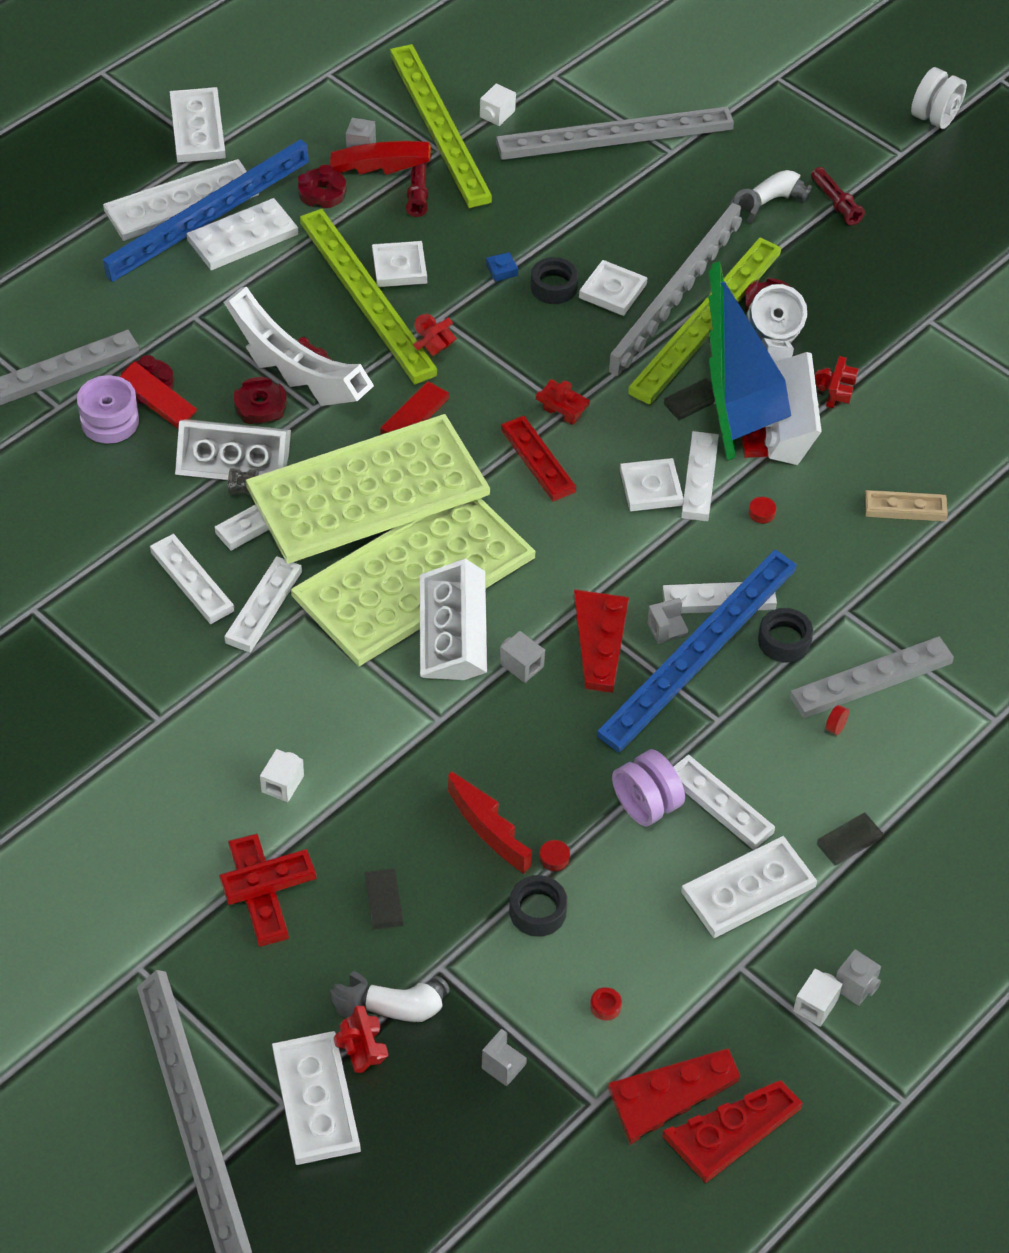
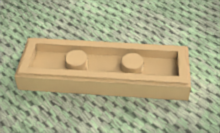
[864,490,948,521]

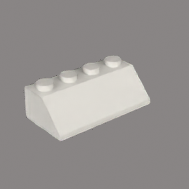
[765,352,822,465]
[175,419,291,482]
[420,559,487,680]

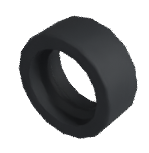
[530,257,578,304]
[758,608,814,662]
[509,875,567,936]

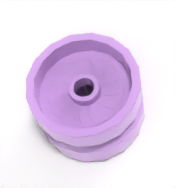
[77,375,139,444]
[612,749,685,827]

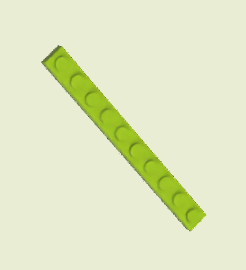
[390,44,492,208]
[300,209,437,385]
[628,238,781,405]

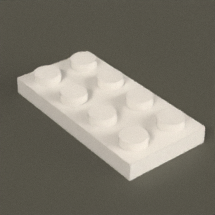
[170,87,226,162]
[187,198,298,270]
[681,836,817,938]
[272,1031,361,1165]

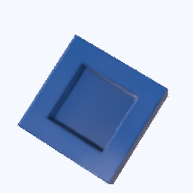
[486,252,518,282]

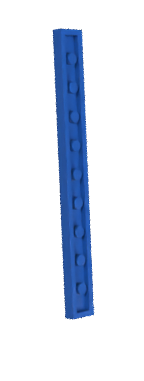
[103,139,309,282]
[597,549,797,753]

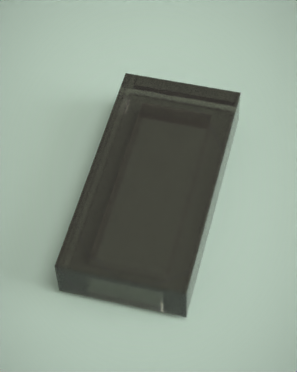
[664,378,716,420]
[817,812,883,866]
[365,868,403,930]

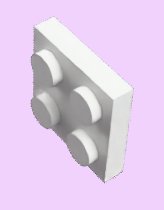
[372,241,427,287]
[579,260,647,316]
[620,458,684,511]

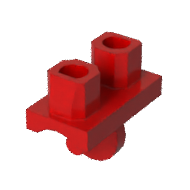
[413,313,457,357]
[814,356,859,408]
[536,379,590,425]
[333,1006,388,1073]

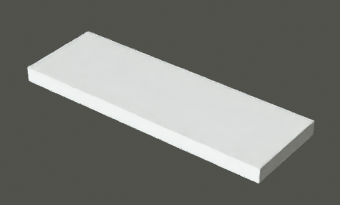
[103,159,259,241]

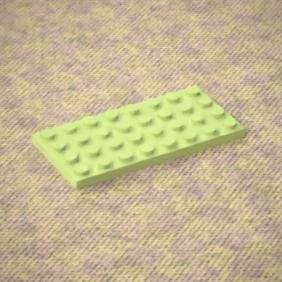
[246,414,490,564]
[291,498,535,667]

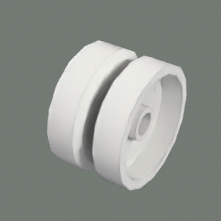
[911,67,967,129]
[746,284,807,343]

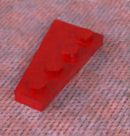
[573,589,629,693]
[608,1048,740,1145]
[662,1080,803,1184]

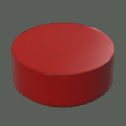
[749,497,777,523]
[826,705,849,735]
[540,840,570,871]
[590,987,622,1020]

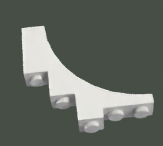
[224,287,374,406]

